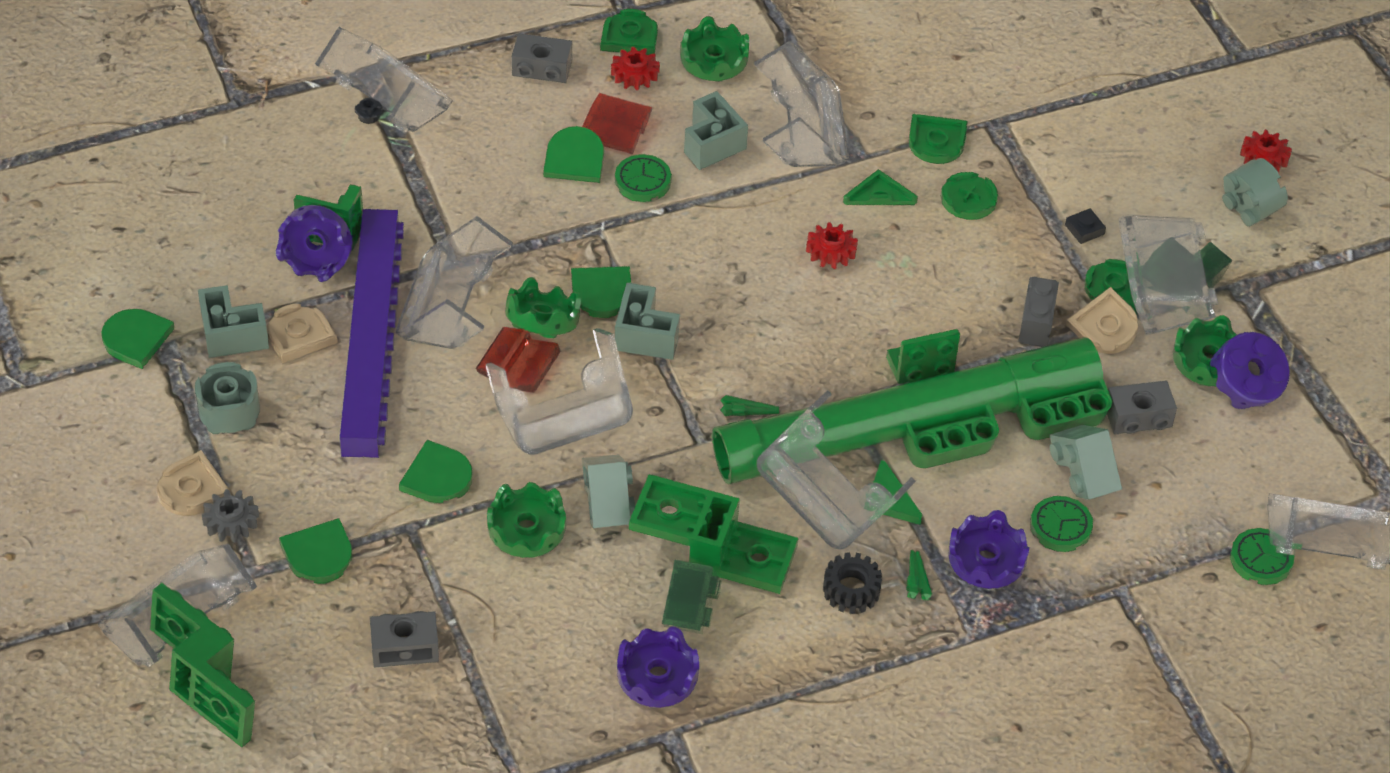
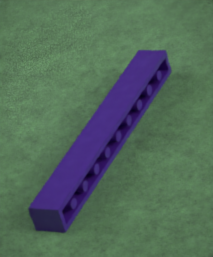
[340,209,404,458]

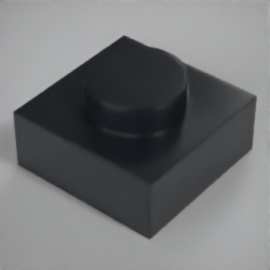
[1065,208,1106,244]

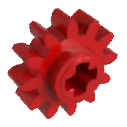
[611,47,660,90]
[1240,129,1292,173]
[806,222,858,269]

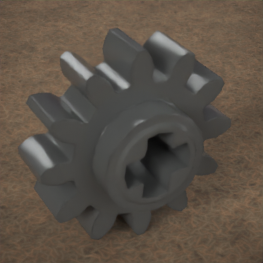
[202,489,259,542]

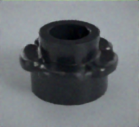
[354,98,382,124]

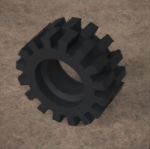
[823,552,882,614]

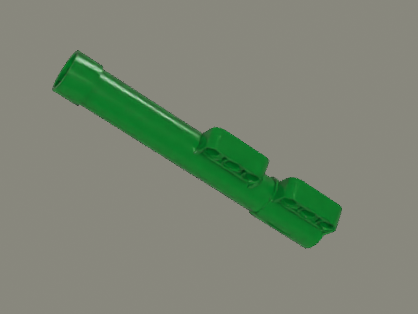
[712,337,1112,484]

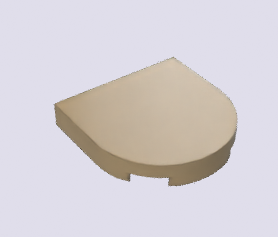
[1066,287,1138,354]
[267,304,338,364]
[157,450,232,516]

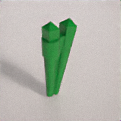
[720,395,780,416]
[906,550,932,601]

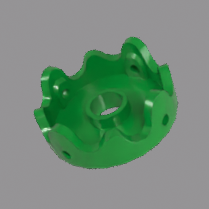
[680,16,749,82]
[505,277,581,338]
[1173,315,1237,387]
[487,482,566,558]

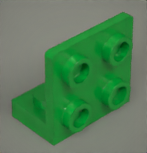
[293,184,363,251]
[886,329,960,384]

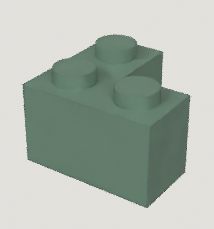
[684,91,748,170]
[614,283,680,360]
[198,285,269,358]
[1050,425,1122,500]
[582,454,635,528]

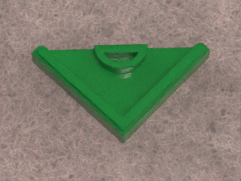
[843,169,918,205]
[865,460,923,525]

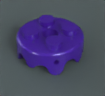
[276,205,352,282]
[1210,332,1290,409]
[948,510,1030,589]
[617,626,699,708]

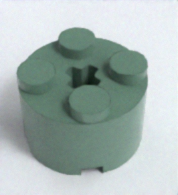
[1222,158,1288,227]
[195,362,260,434]

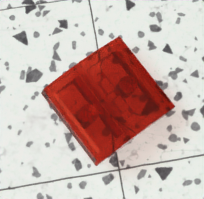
[582,93,652,154]
[476,327,561,393]

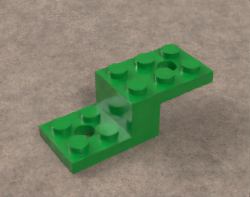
[629,474,799,594]
[150,583,255,748]

